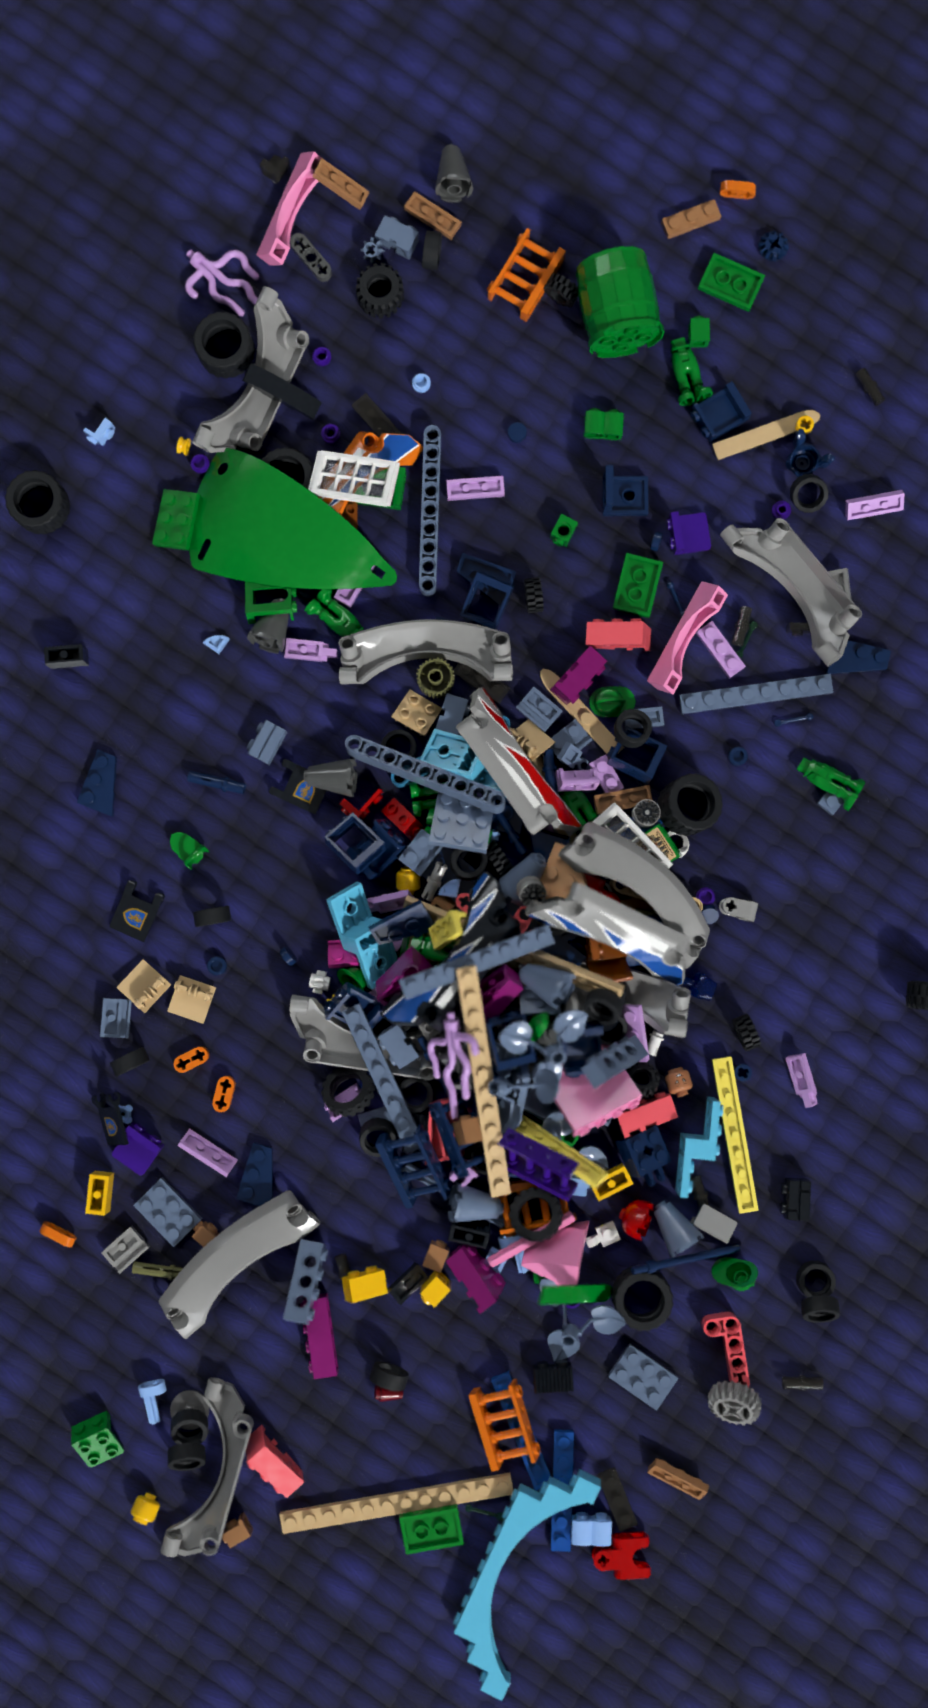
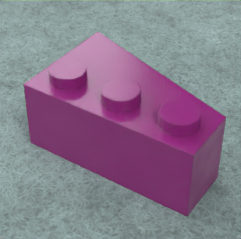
[550,646,607,705]
[376,945,434,1006]
[479,964,523,1022]
[446,1244,506,1314]

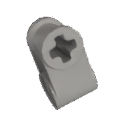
[719,897,758,922]

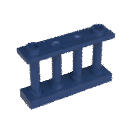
[429,1089,485,1179]
[375,1124,452,1209]

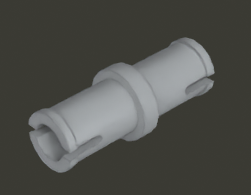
[421,862,448,901]

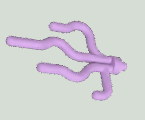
[185,250,259,316]
[427,1012,479,1120]

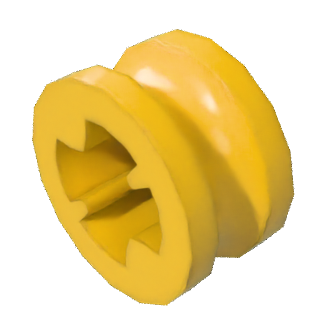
[795,415,814,435]
[176,436,191,455]

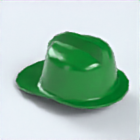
[590,686,635,717]
[337,966,367,990]
[711,1257,758,1291]

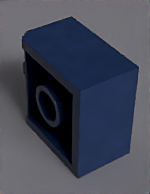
[615,1125,672,1187]

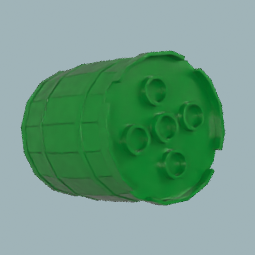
[576,246,665,358]

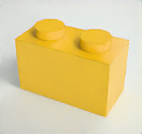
[592,1163,633,1201]
[85,1171,114,1216]
[341,1266,388,1303]
[420,1271,451,1308]

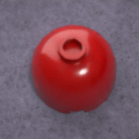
[619,1200,654,1241]

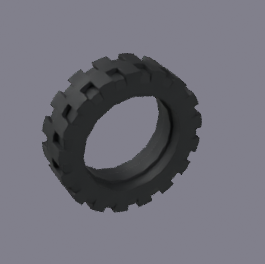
[321,1067,375,1117]
[509,1187,563,1242]

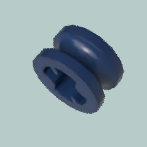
[734,1063,752,1082]

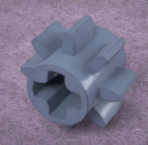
[360,238,385,263]

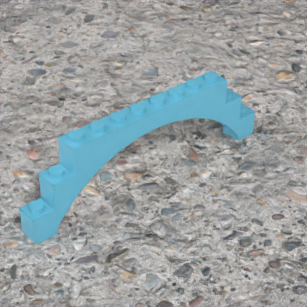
[453,1469,601,1701]

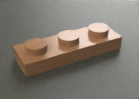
[312,158,369,210]
[404,191,462,240]
[661,199,721,239]
[593,785,652,815]
[647,1458,709,1500]

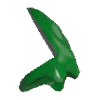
[170,832,209,870]

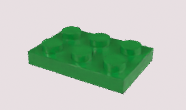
[698,253,765,312]
[152,489,201,551]
[612,553,663,618]
[399,1504,464,1554]

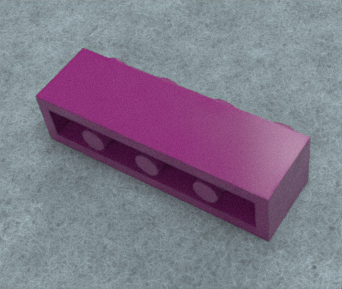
[300,1293,339,1379]

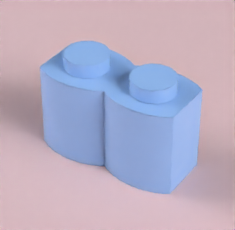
[571,1512,612,1546]

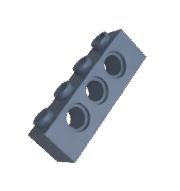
[581,1035,649,1089]
[283,1239,328,1325]

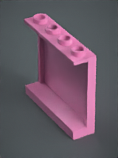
[554,1044,642,1138]

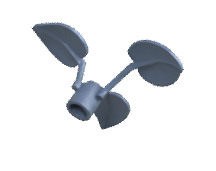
[499,1010,588,1084]
[488,1042,559,1133]
[542,1111,609,1177]
[540,1278,626,1362]

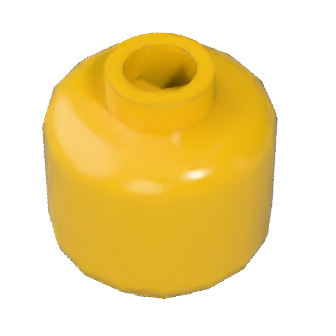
[396,866,421,895]
[131,1492,160,1525]

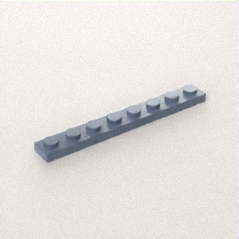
[679,674,833,715]
[398,924,555,1000]
[342,1003,419,1154]

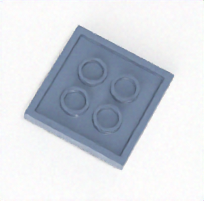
[429,792,495,854]

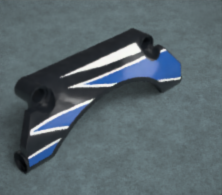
[380,870,520,1032]

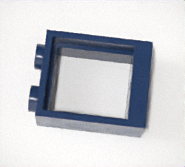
[460,571,514,630]
[607,726,667,784]
[324,812,386,875]
[485,1011,536,1071]

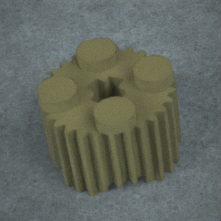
[416,657,455,699]

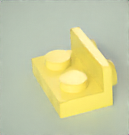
[429,910,467,950]

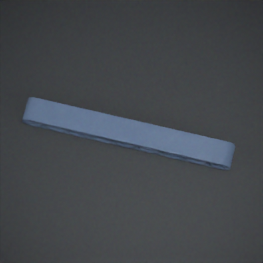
[419,425,441,597]
[345,735,506,814]

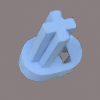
[498,1233,530,1274]
[138,1379,167,1425]

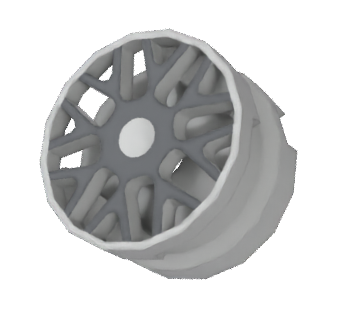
[631,799,661,828]
[516,876,546,906]

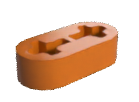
[720,180,756,199]
[173,1046,210,1073]
[212,1075,236,1112]
[39,1221,77,1247]

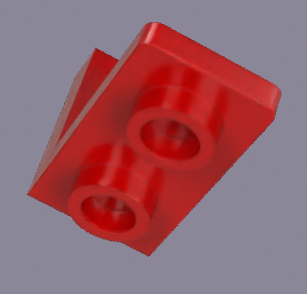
[340,788,383,819]
[381,798,425,841]

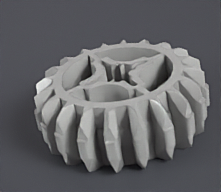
[708,1380,761,1425]

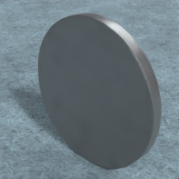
[170,1390,210,1430]

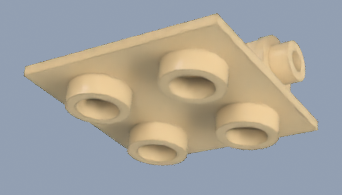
[391,690,442,737]
[509,719,555,762]
[116,959,171,1013]
[167,975,216,1024]

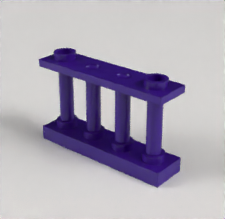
[498,1128,579,1202]

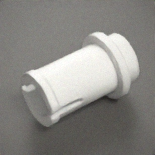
[648,1030,664,1056]

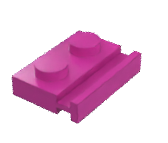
[328,940,360,969]

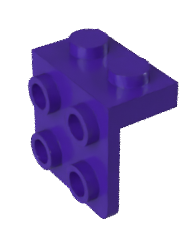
[666,511,711,555]
[112,1123,164,1176]

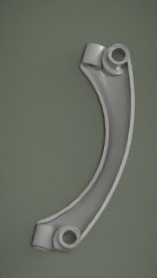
[339,619,513,685]
[558,822,710,969]
[513,961,691,1038]
[159,1190,320,1339]

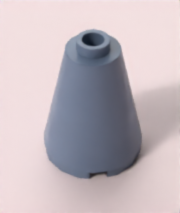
[498,853,547,906]
[519,963,576,1010]
[448,1182,504,1222]
[654,1200,704,1258]

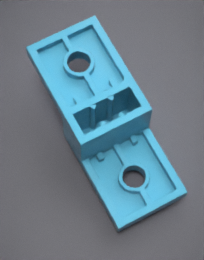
[420,729,506,798]
[326,882,398,989]
[675,1097,723,1198]

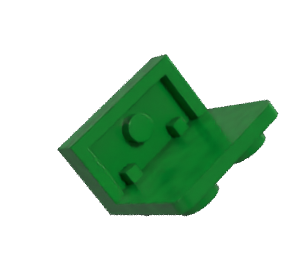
[71,1411,124,1467]

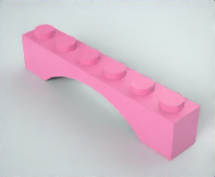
[256,151,321,266]
[647,581,728,694]

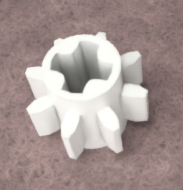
[309,970,331,994]

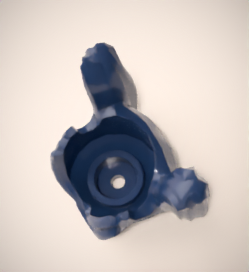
[785,429,835,477]

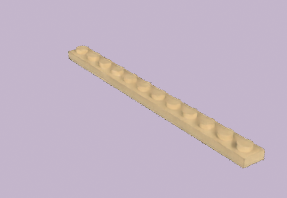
[403,895,625,998]
[455,965,511,1198]
[280,1472,513,1534]

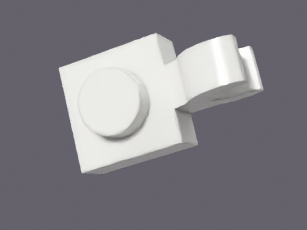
[585,1220,621,1248]

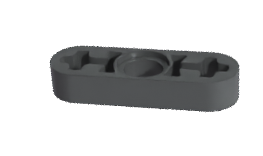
[290,233,332,282]

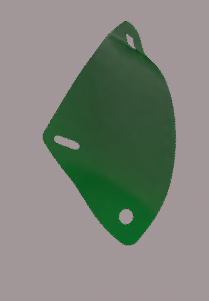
[189,448,397,589]

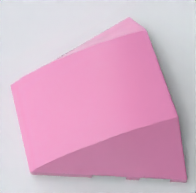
[521,1220,590,1285]

